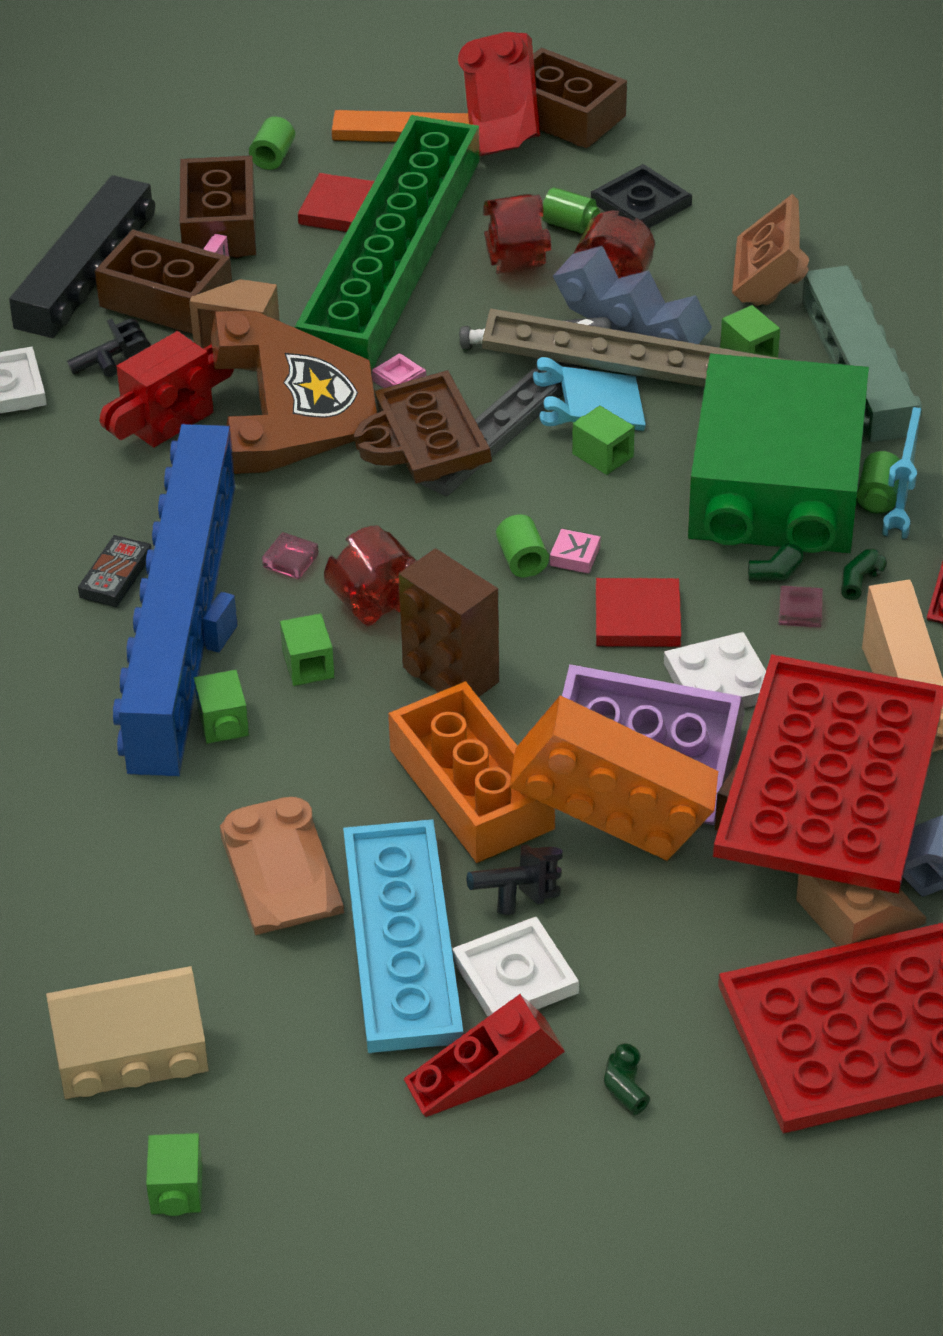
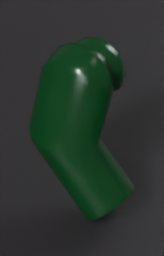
[841,549,887,600]

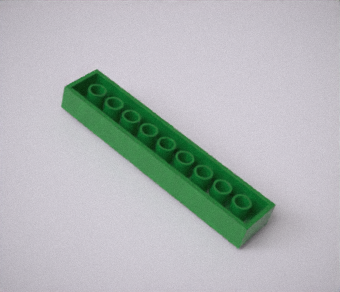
[295,115,480,372]

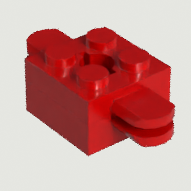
[99,331,234,448]

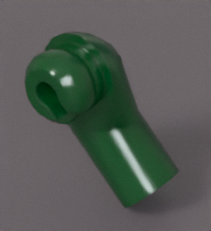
[748,543,804,581]
[603,1043,650,1115]

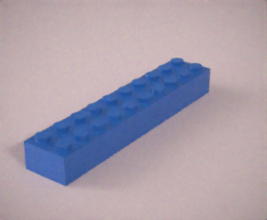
[113,424,235,776]

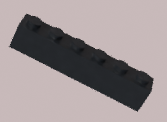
[9,175,155,338]

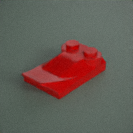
[458,32,540,156]

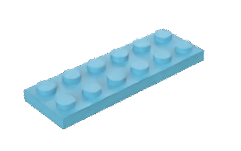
[343,819,463,1053]

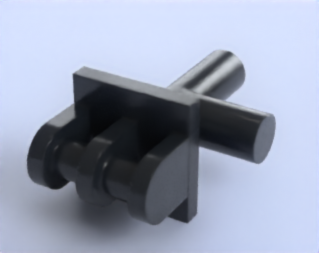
[67,319,151,377]
[466,845,563,915]

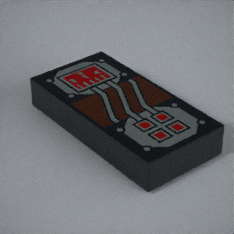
[78,535,151,607]

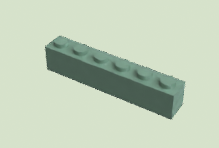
[802,265,922,442]

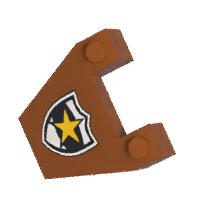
[211,310,377,474]

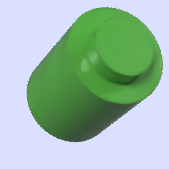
[249,116,295,170]
[541,187,600,234]
[857,451,900,513]
[496,514,549,578]

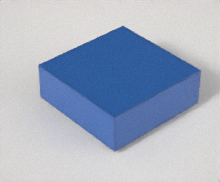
[202,592,238,653]

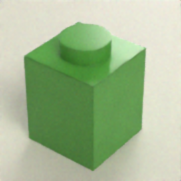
[720,305,780,358]
[572,405,635,475]
[280,613,335,686]
[194,670,249,744]
[146,1133,203,1216]

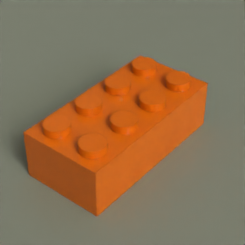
[388,681,555,863]
[509,695,719,861]

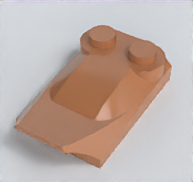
[732,194,809,306]
[220,797,344,935]

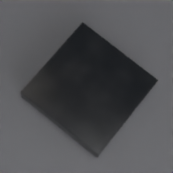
[591,164,692,234]

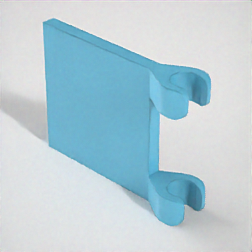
[533,357,646,431]
[882,407,921,539]

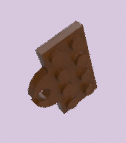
[354,370,492,484]

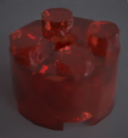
[483,194,551,274]
[573,211,655,278]
[324,525,417,626]

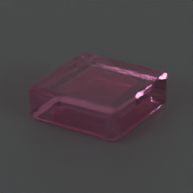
[262,532,319,579]
[779,586,823,628]

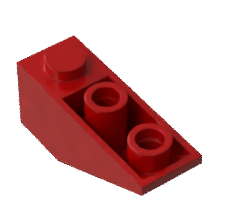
[404,994,565,1117]

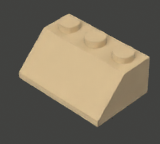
[46,966,209,1099]

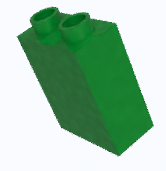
[688,353,869,553]

